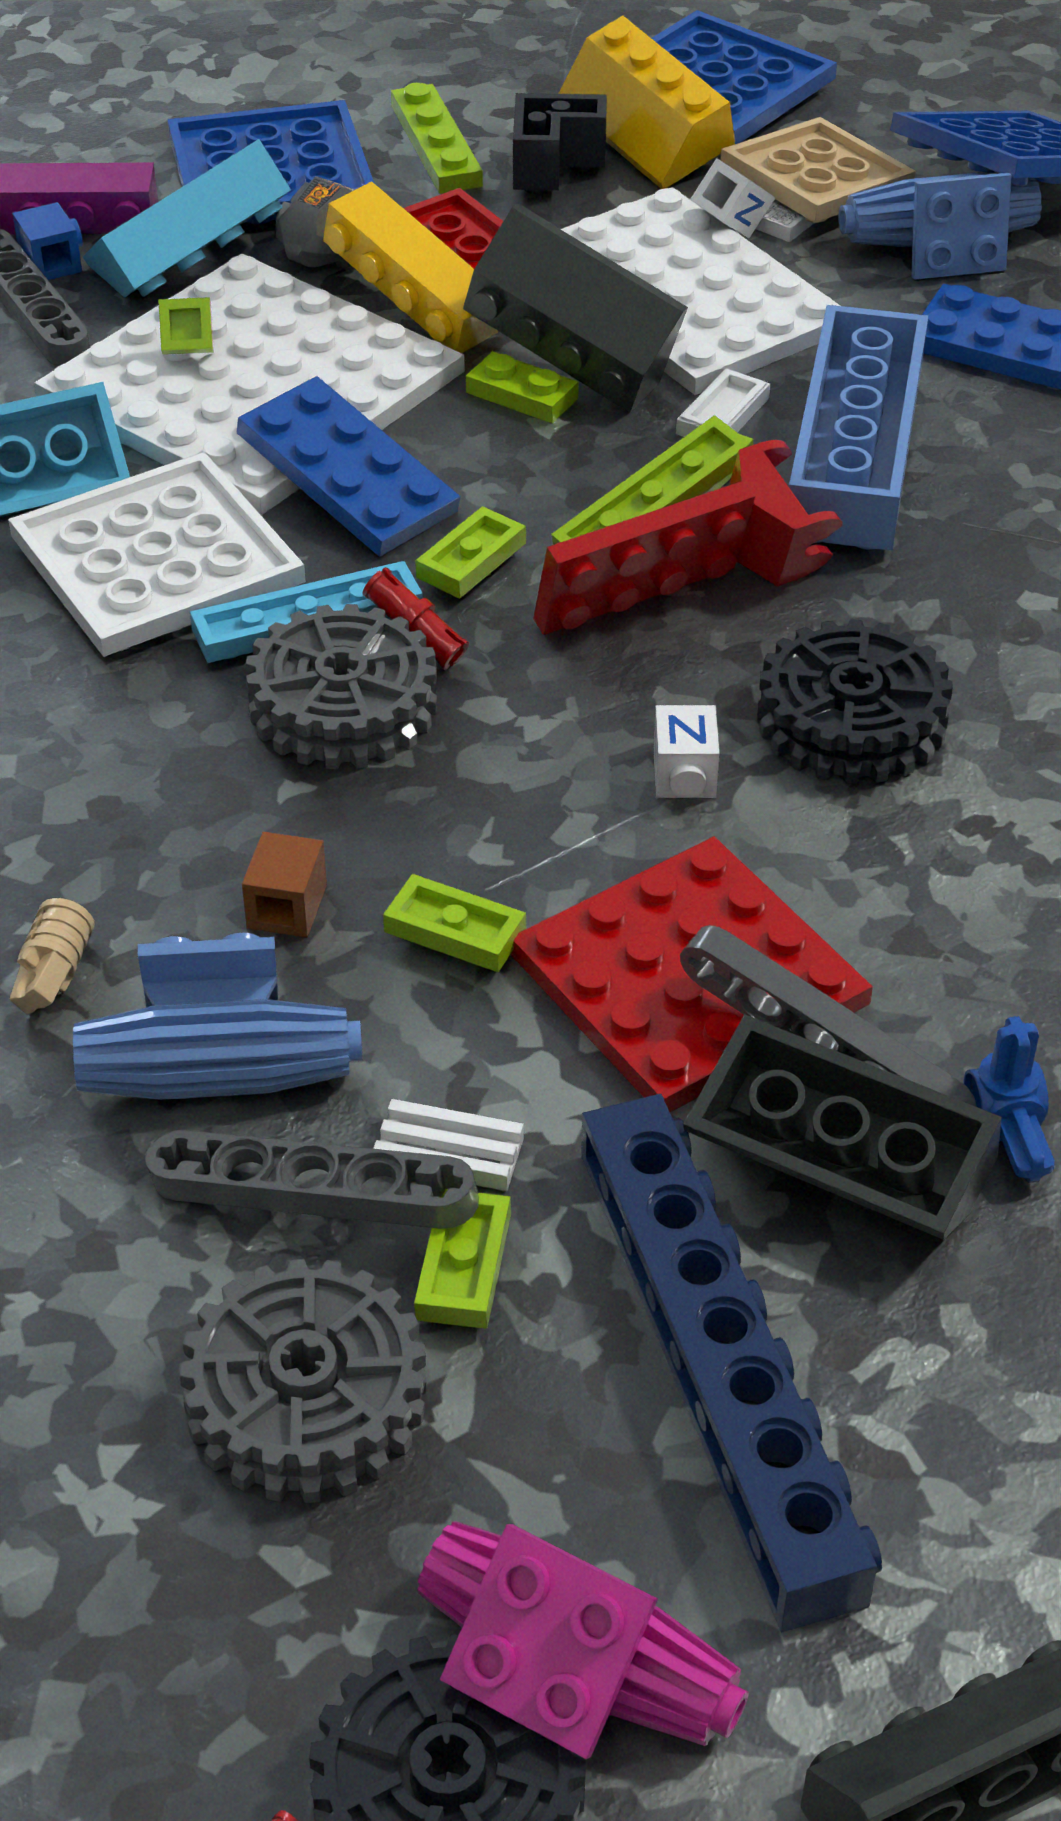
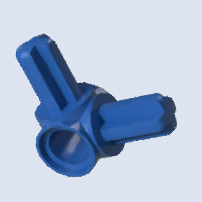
[963,1016,1055,1183]

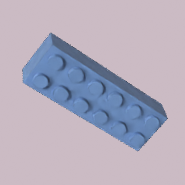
[789,305,928,551]

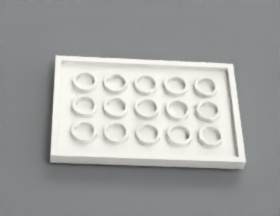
[561,187,840,395]

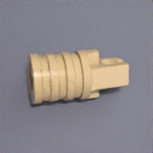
[10,898,95,1014]

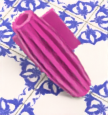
[417,1521,749,1759]

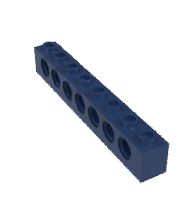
[581,1094,882,1633]

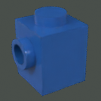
[12,202,83,280]

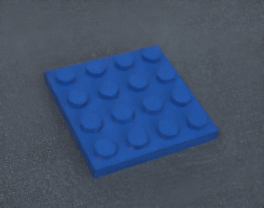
[651,10,837,144]
[167,100,374,224]
[890,110,1061,185]

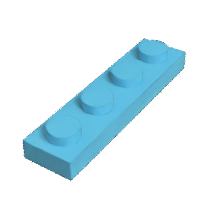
[190,561,423,663]

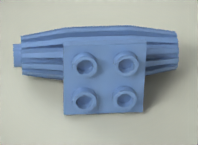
[839,173,1042,280]
[73,933,362,1100]

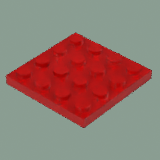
[510,836,873,1112]

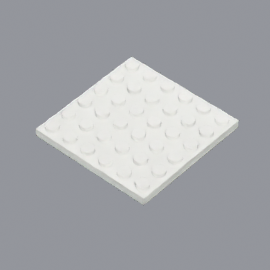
[34,254,465,515]

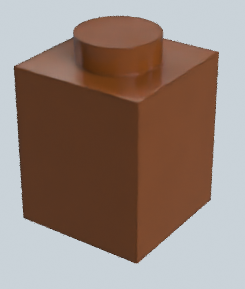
[242,832,327,938]

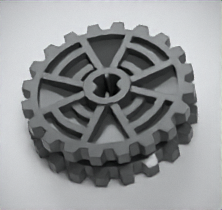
[246,604,437,769]
[179,1259,427,1503]

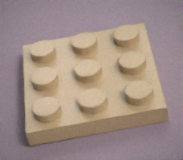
[720,117,916,223]

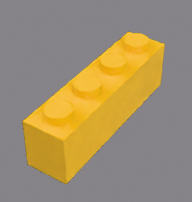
[323,181,498,353]

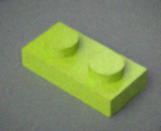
[466,351,579,424]
[415,506,526,599]
[383,874,526,972]
[414,1189,511,1329]

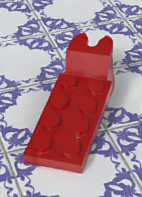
[533,440,843,635]

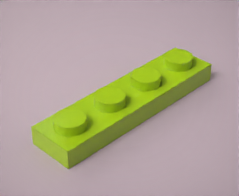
[391,83,483,194]
[551,415,751,545]

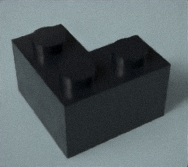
[513,93,607,194]

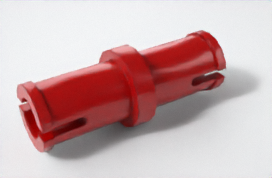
[362,567,469,670]

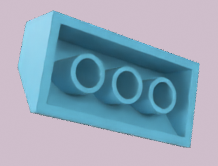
[83,139,291,298]
[0,382,130,517]

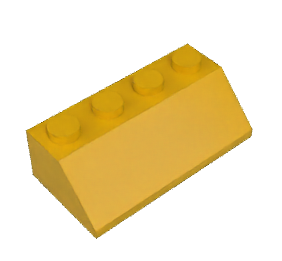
[558,15,735,189]

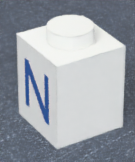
[690,158,776,238]
[654,705,719,798]

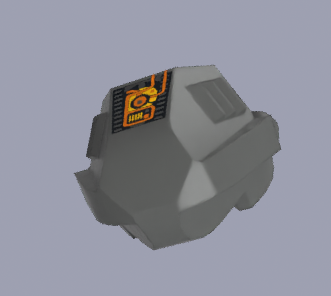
[275,176,356,269]

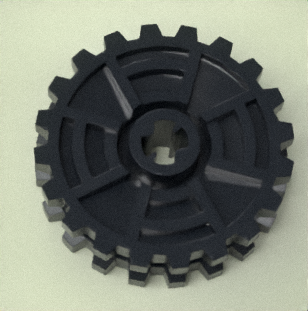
[757,620,953,784]
[309,1634,586,1821]

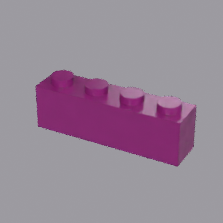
[0,162,158,235]

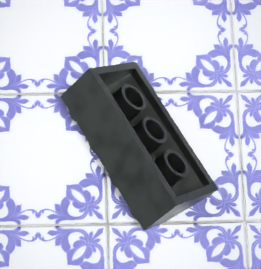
[463,203,688,413]
[683,1014,1002,1240]
[800,1640,1061,1821]

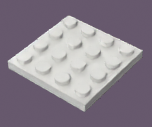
[8,452,306,657]

